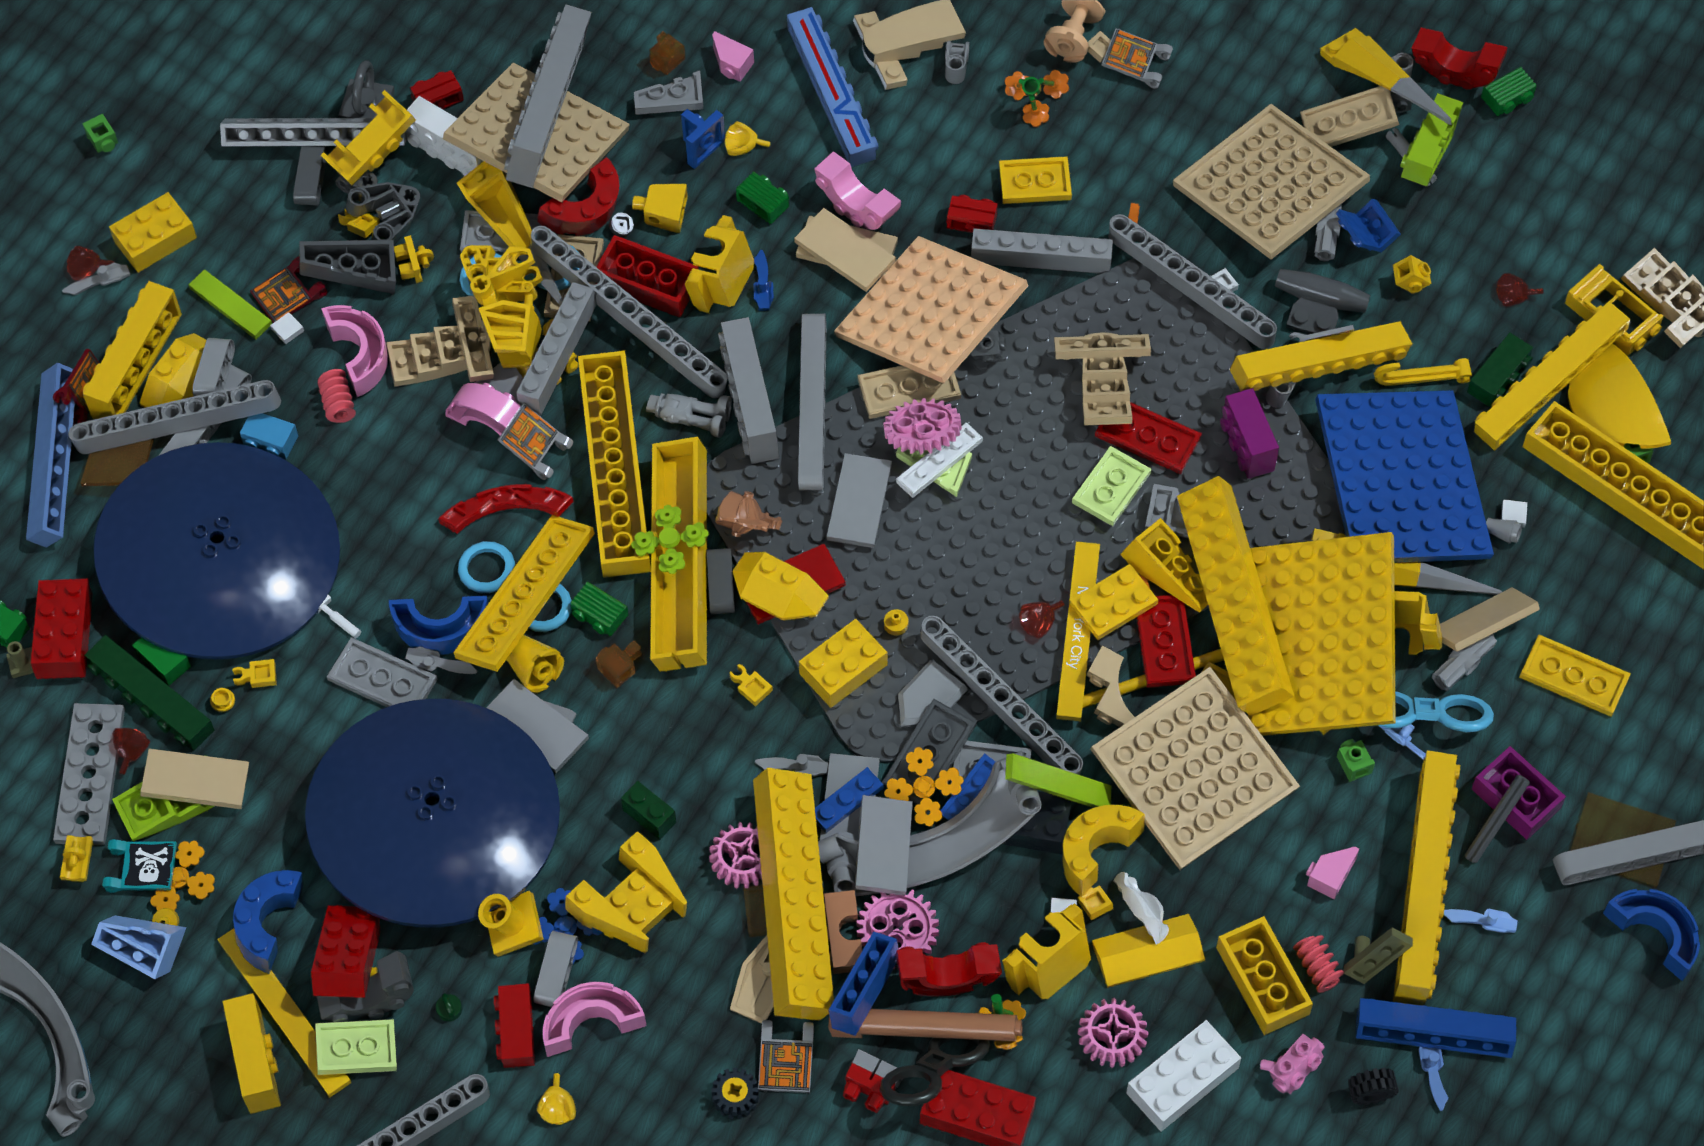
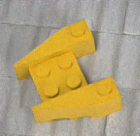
[565,831,687,953]

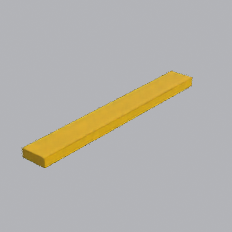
[217,928,351,1098]

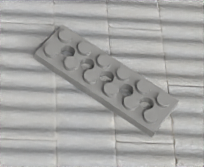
[53,703,125,845]

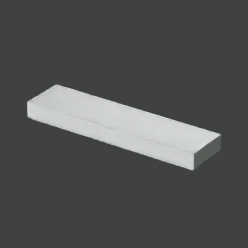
[896,422,983,498]

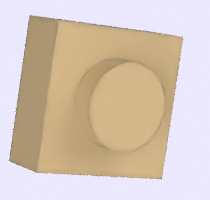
[1088,31,1111,63]

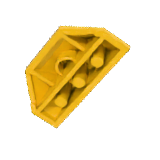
[139,333,206,408]
[732,552,829,620]

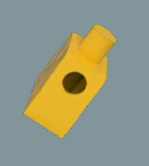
[632,184,688,233]

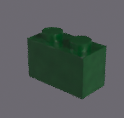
[621,781,677,840]

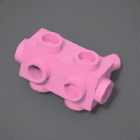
[1260,1034,1325,1094]

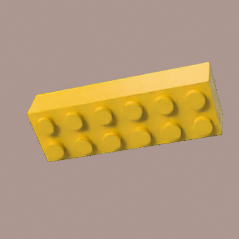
[83,281,182,419]

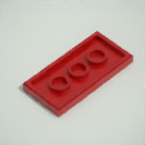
[1095,402,1202,474]
[745,544,846,625]
[1136,595,1196,688]

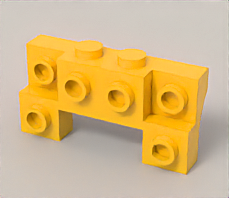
[321,90,416,185]

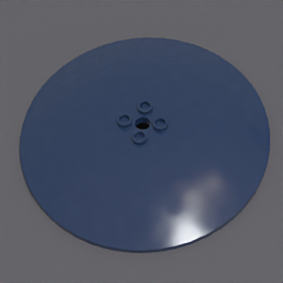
[94,442,340,659]
[305,699,560,927]

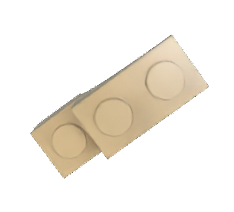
[1086,646,1135,727]

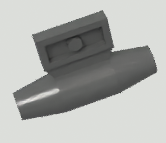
[1275,269,1371,334]

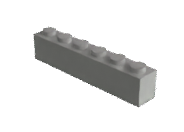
[971,229,1113,273]
[516,282,597,415]

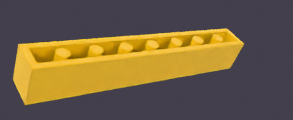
[1474,301,1630,451]
[1229,321,1413,391]

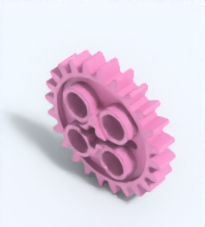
[883,398,962,454]
[856,890,939,968]

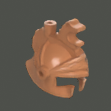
[715,491,782,537]

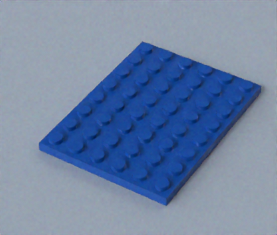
[1315,391,1494,563]

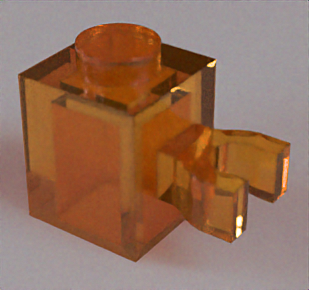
[649,31,685,75]
[596,641,642,688]

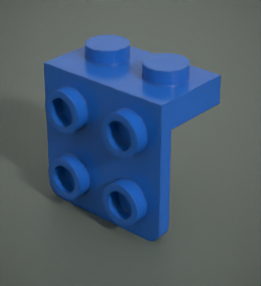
[1336,199,1401,253]

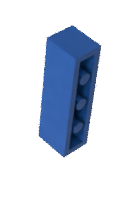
[829,931,899,1036]

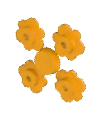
[884,747,964,827]
[150,841,215,911]

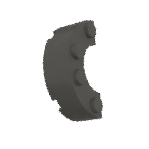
[317,951,414,1023]

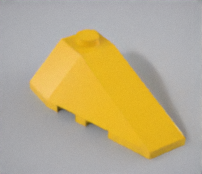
[1120,518,1208,613]

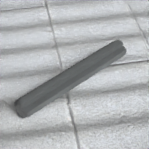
[1465,775,1529,863]

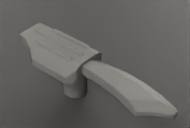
[62,263,130,295]
[405,647,477,674]
[755,754,829,777]

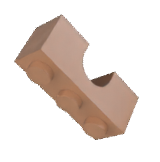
[824,890,862,974]

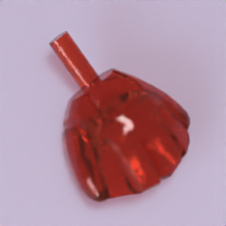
[67,246,114,280]
[1496,273,1544,306]
[1019,600,1064,639]
[112,728,150,775]

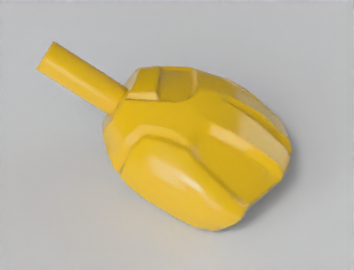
[724,121,770,156]
[537,1073,576,1125]

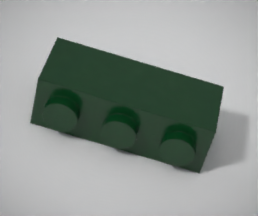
[1467,332,1533,407]

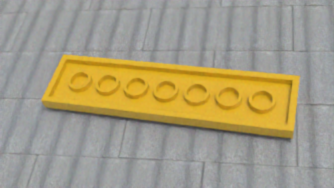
[454,515,595,672]

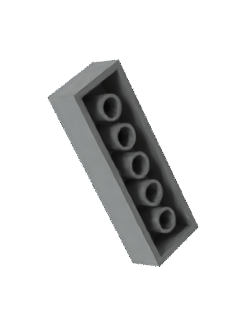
[718,317,779,464]

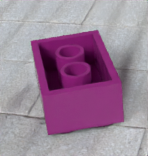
[1220,388,1279,479]
[1472,746,1566,840]

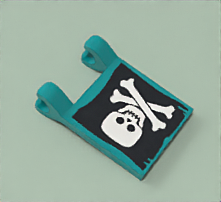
[102,839,177,893]

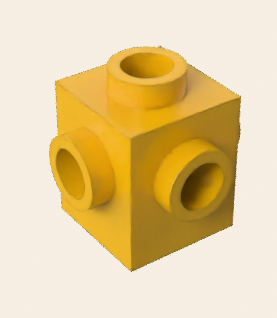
[1393,255,1431,294]

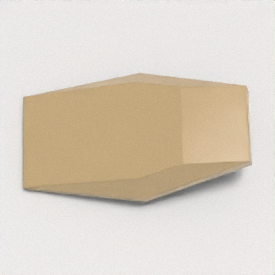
[730,935,774,1024]

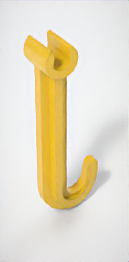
[1374,358,1472,386]

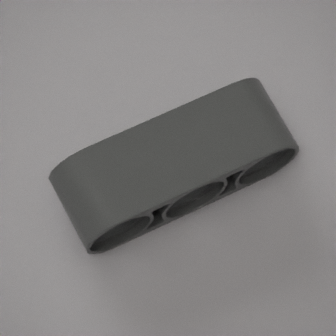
[293,146,327,206]
[707,548,735,615]

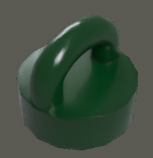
[436,993,462,1021]

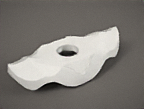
[1113,872,1169,945]

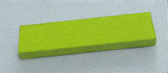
[188,269,272,339]

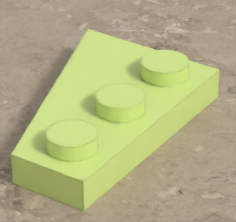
[896,447,972,497]

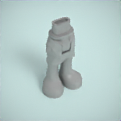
[646,393,732,438]

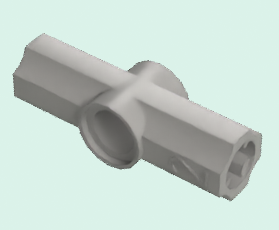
[1314,204,1342,261]
[1432,634,1497,691]

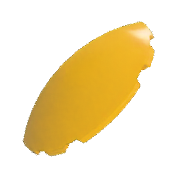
[1568,344,1671,449]

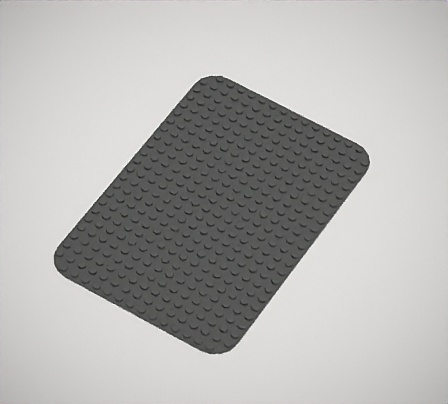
[707,254,1345,763]

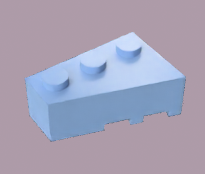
[91,915,187,979]

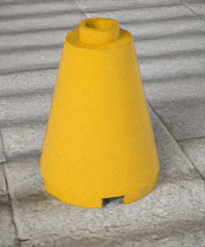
[506,635,564,693]

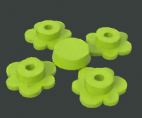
[631,505,709,574]

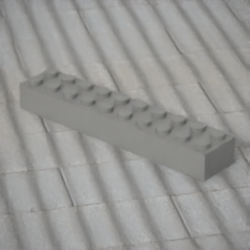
[504,4,591,188]

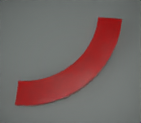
[438,484,574,534]

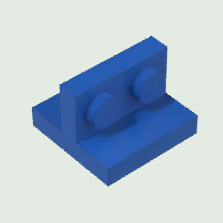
[681,109,725,169]

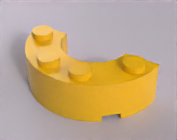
[1063,805,1145,897]

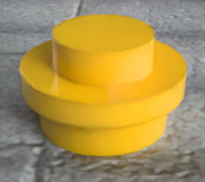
[210,688,235,712]

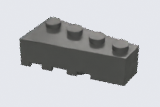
[299,240,396,294]

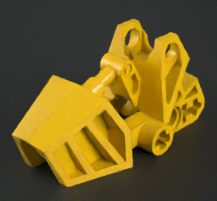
[460,245,543,369]

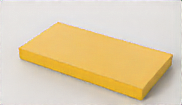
[1519,635,1631,717]

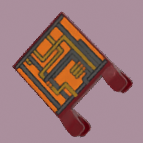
[250,256,327,323]
[53,349,99,426]

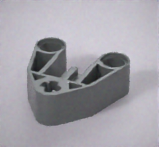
[346,182,420,244]

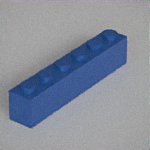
[1356,998,1516,1058]

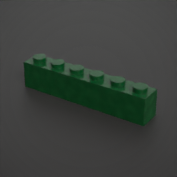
[84,635,215,751]

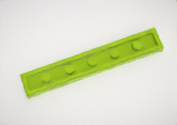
[1005,753,1112,808]

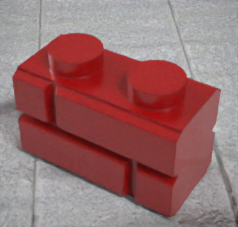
[410,70,464,109]
[947,195,998,233]

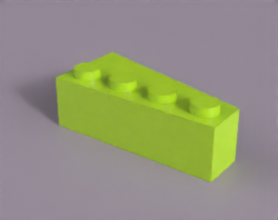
[1400,93,1464,186]

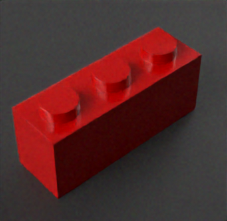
[494,983,535,1068]

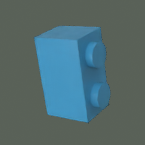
[240,413,298,459]

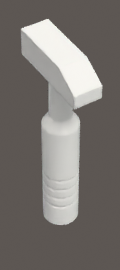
[317,595,361,639]

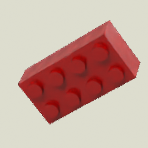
[595,235,699,317]
[31,579,93,679]
[311,905,381,998]
[920,1070,1036,1146]

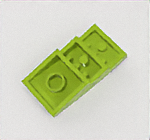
[112,755,215,841]

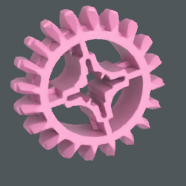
[709,822,762,889]
[1078,998,1148,1068]

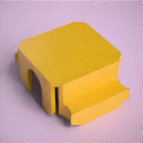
[685,215,754,313]
[1395,591,1443,655]
[1002,903,1091,999]

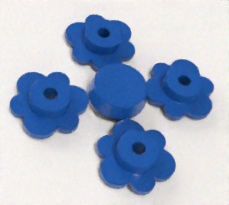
[533,888,603,965]

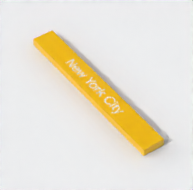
[1056,541,1100,722]

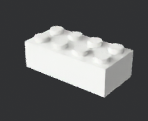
[406,96,483,176]
[1126,1020,1241,1132]

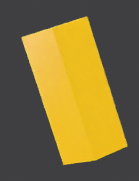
[1092,914,1205,988]

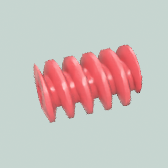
[317,369,356,423]
[1293,935,1344,993]

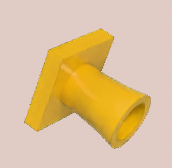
[478,891,544,957]

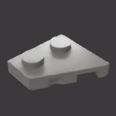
[1145,484,1189,538]

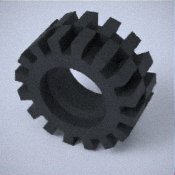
[1348,1068,1399,1105]

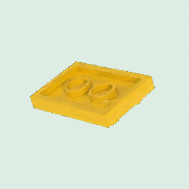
[999,156,1072,204]
[1069,564,1158,640]

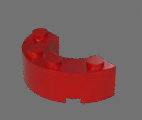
[1411,27,1507,89]
[537,157,619,236]
[896,942,1002,997]

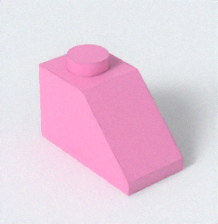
[712,32,754,82]
[1306,847,1359,899]

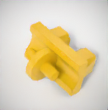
[394,235,434,283]
[60,835,93,882]

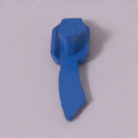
[753,250,774,311]

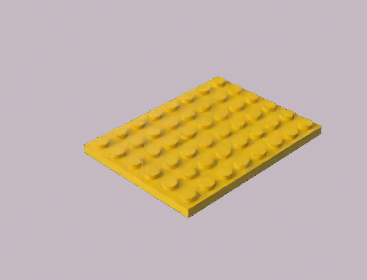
[1248,532,1396,736]

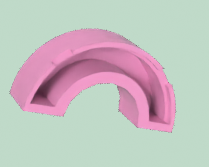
[814,151,901,230]
[322,305,388,397]
[445,383,520,435]
[543,982,646,1057]

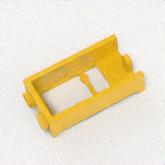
[1565,264,1663,356]

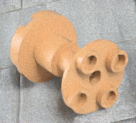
[1044,0,1105,63]

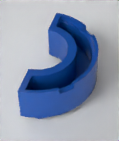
[389,596,488,655]
[233,870,303,974]
[1603,889,1700,981]

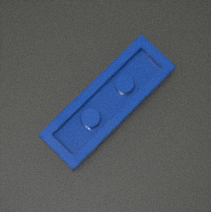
[940,753,996,820]
[815,767,883,833]

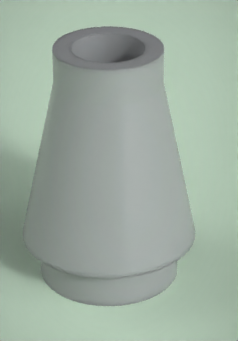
[1486,518,1522,544]

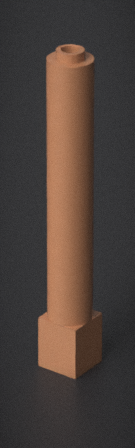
[828,1009,1022,1041]

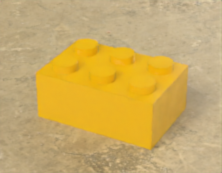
[109,192,197,273]
[799,619,888,708]

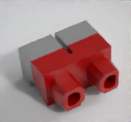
[843,1049,903,1113]

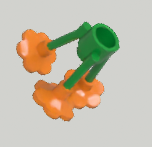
[1004,70,1069,127]

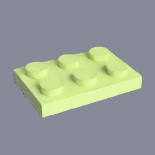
[1072,446,1151,526]
[315,1019,397,1075]

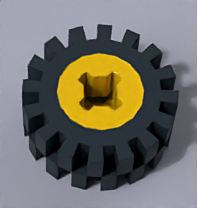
[711,1068,759,1119]

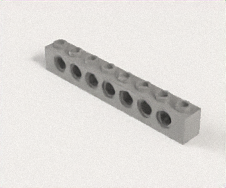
[220,118,407,146]

